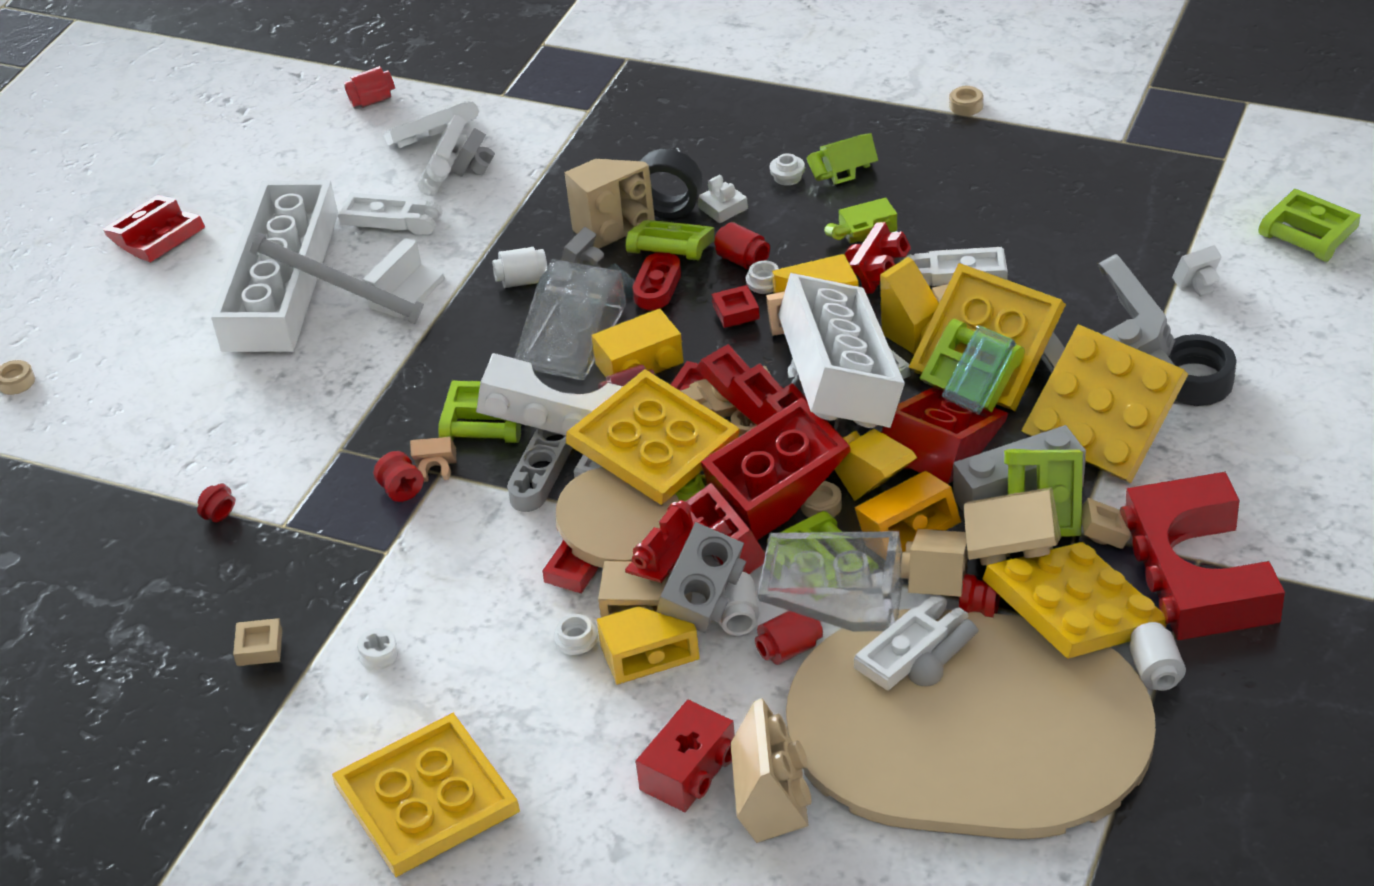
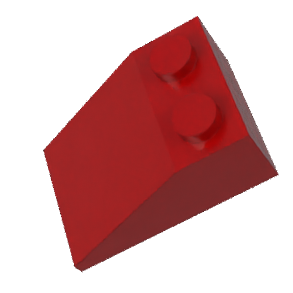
[881,387,1008,484]
[701,397,851,540]

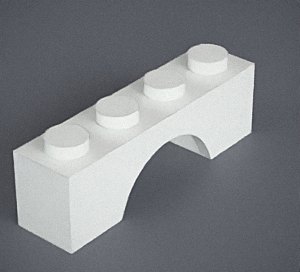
[476,353,623,435]

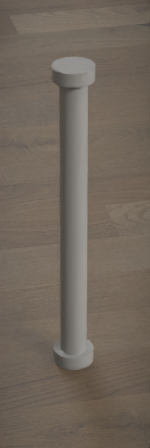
[250,232,424,324]

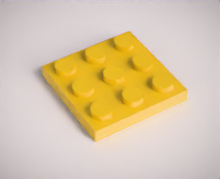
[909,263,1066,411]
[1021,324,1188,484]
[566,369,740,505]
[982,542,1167,659]
[332,712,520,878]

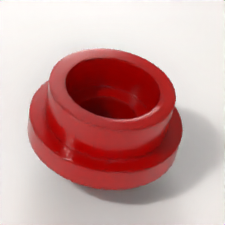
[197,483,236,522]

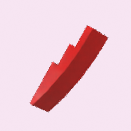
[696,344,843,438]

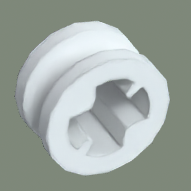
[357,628,398,670]

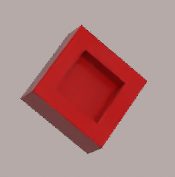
[712,285,760,328]

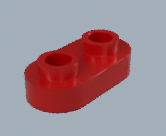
[633,252,681,311]

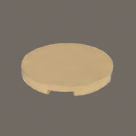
[556,467,679,568]

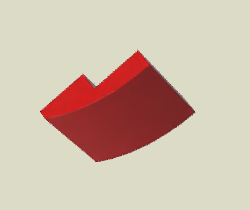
[103,195,206,263]

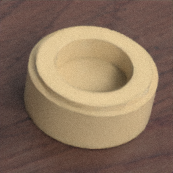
[949,86,984,116]
[0,360,35,395]
[801,481,842,517]

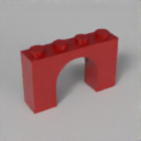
[1120,471,1285,640]

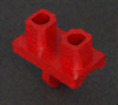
[845,222,911,294]

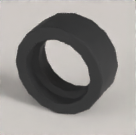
[640,149,702,219]
[1168,334,1237,406]

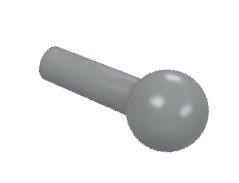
[908,619,979,686]

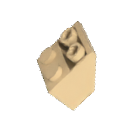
[564,159,655,249]
[964,487,1061,565]
[731,698,812,843]

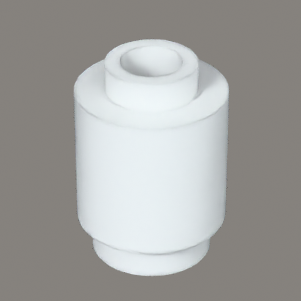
[493,247,548,288]
[718,572,760,636]
[1129,622,1186,691]

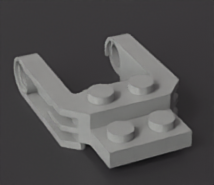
[1041,254,1175,373]

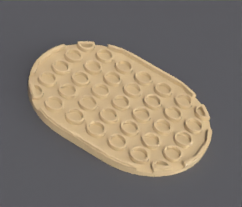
[786,609,1156,839]

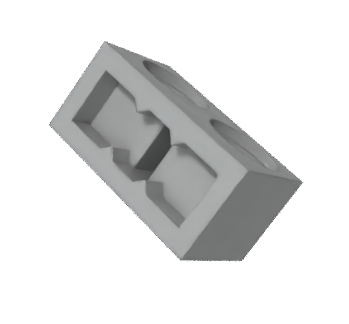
[657,522,746,633]

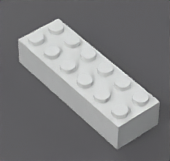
[211,180,338,352]
[778,273,905,428]

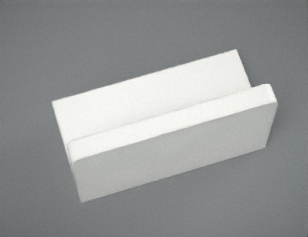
[362,238,445,319]

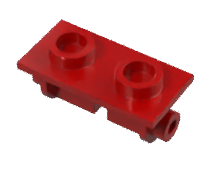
[625,500,707,583]

